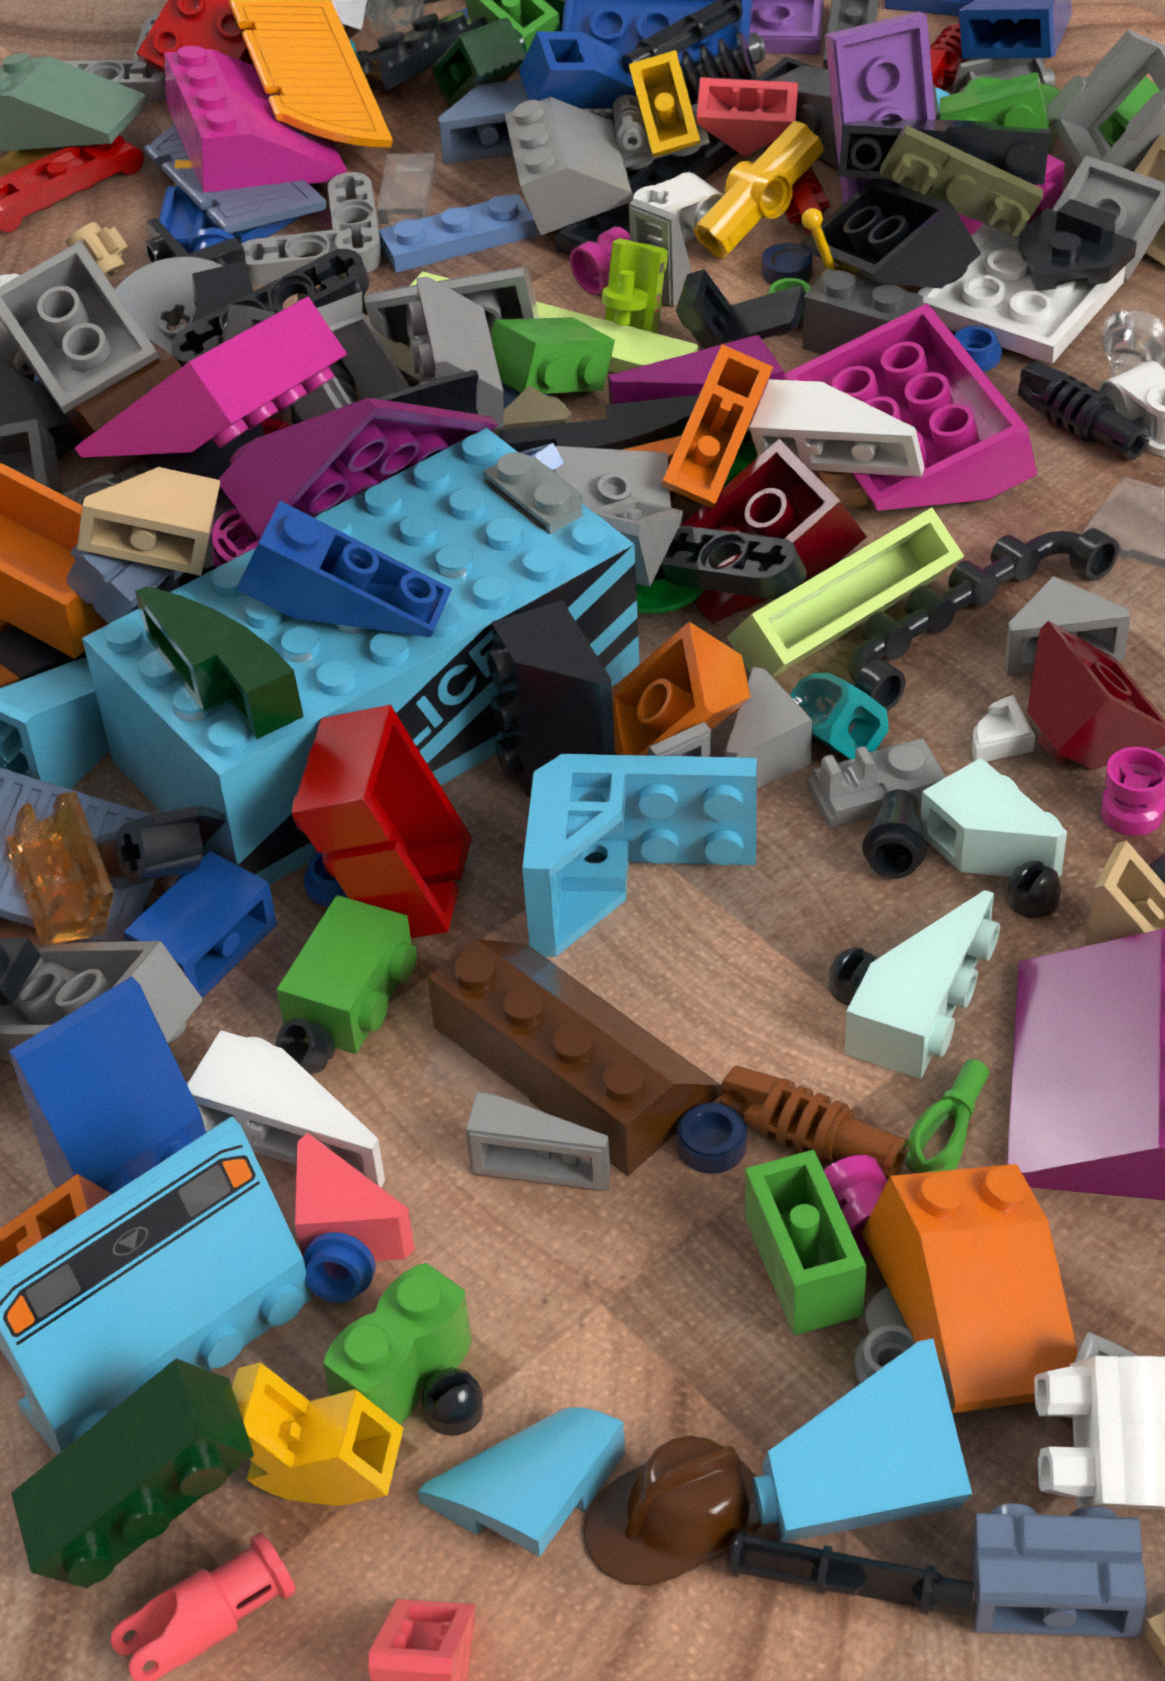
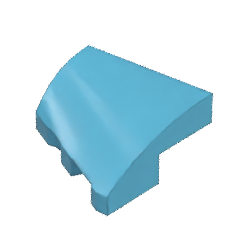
[418,1407,626,1557]

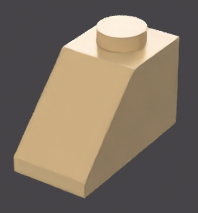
[77,467,221,576]

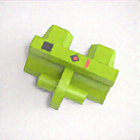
[601,238,668,333]

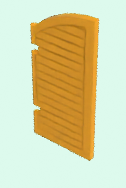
[229,0,393,148]

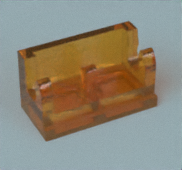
[6,791,114,946]

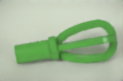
[905,1059,989,1174]

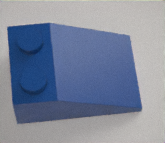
[9,976,206,1194]

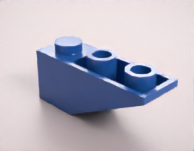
[519,31,638,109]
[236,501,452,637]

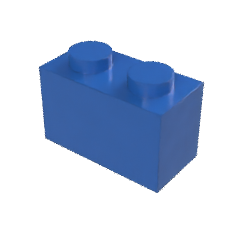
[123,851,277,998]

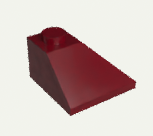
[1027,620,1165,770]

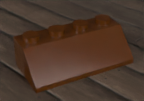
[428,939,721,1176]

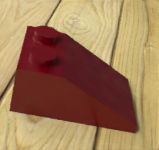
[680,439,867,623]

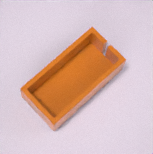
[0,463,108,659]

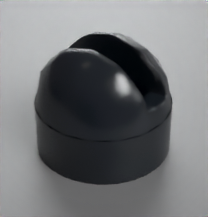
[1007,860,1061,918]
[829,947,878,1006]
[275,1018,335,1074]
[422,1367,484,1436]

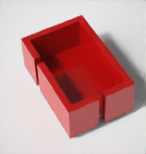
[291,704,472,938]

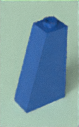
[959,0,1072,58]

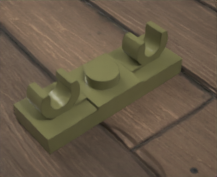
[880,125,1043,239]

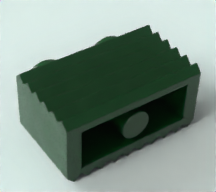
[432,17,526,107]

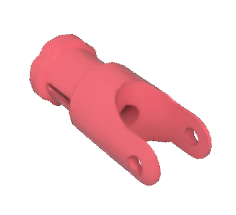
[110,1532,296,1681]

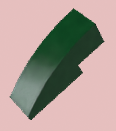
[135,586,304,739]

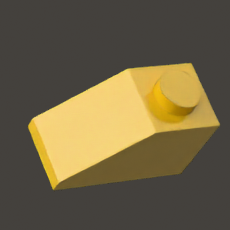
[629,50,701,158]

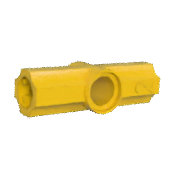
[693,121,825,259]

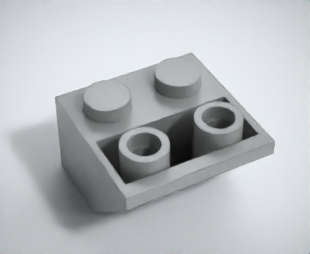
[408,276,504,429]

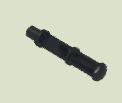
[622,0,743,74]
[726,1529,974,1615]

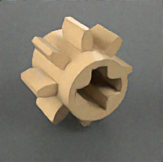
[65,222,128,280]

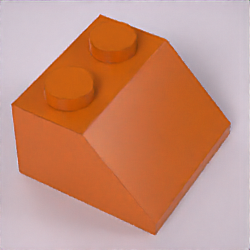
[612,622,751,756]

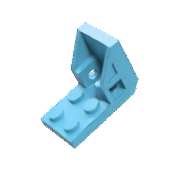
[522,754,757,957]

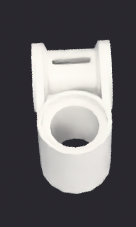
[634,172,724,243]
[1099,360,1165,457]

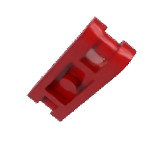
[0,135,144,232]

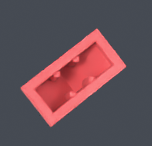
[697,78,798,157]
[295,1133,415,1261]
[368,1599,476,1681]

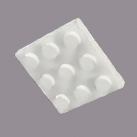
[917,223,1126,364]

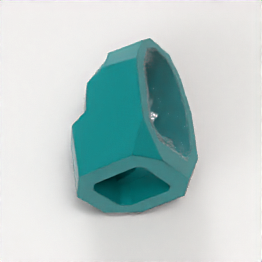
[790,673,889,760]

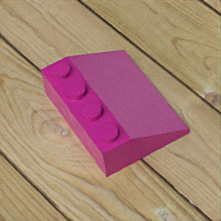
[164,46,348,193]
[75,296,347,458]
[784,303,1038,511]

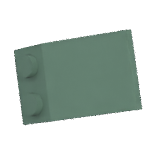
[0,53,148,151]

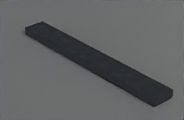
[555,57,817,256]

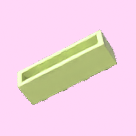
[727,508,964,678]

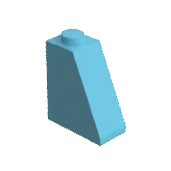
[0,657,110,789]
[752,1339,972,1543]

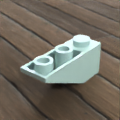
[845,890,1000,1079]

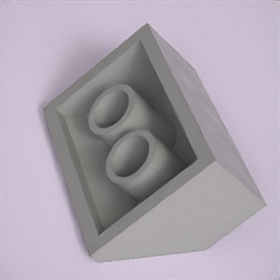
[505,97,634,235]
[364,266,538,348]

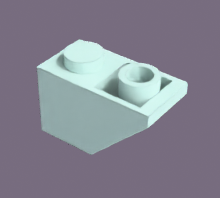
[920,758,1067,877]

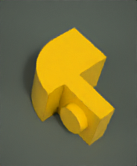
[232,1362,404,1506]

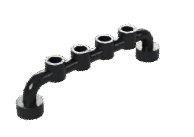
[847,528,1119,711]

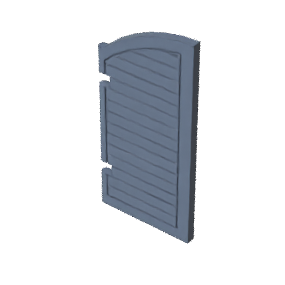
[144,125,327,234]

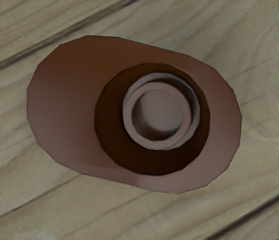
[583,1436,761,1586]

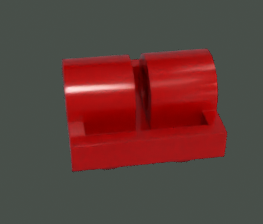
[137,0,253,74]

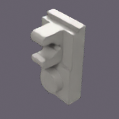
[807,738,946,828]

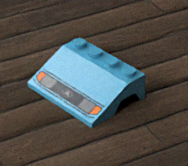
[0,1116,312,1456]

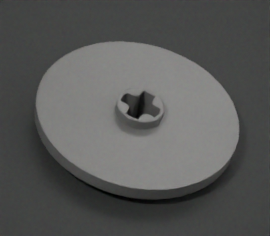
[115,257,222,356]

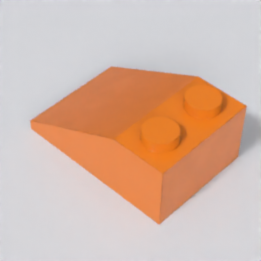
[861,1164,1078,1413]

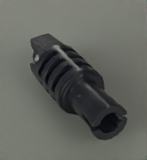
[1018,361,1151,460]

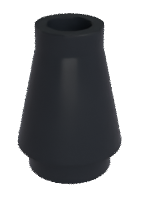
[862,789,927,879]

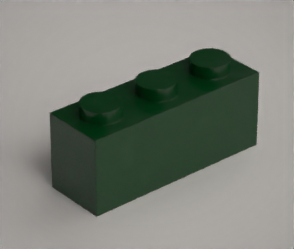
[11,1358,254,1588]

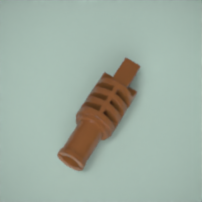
[719,1065,909,1181]

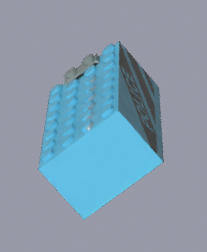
[82,428,639,885]

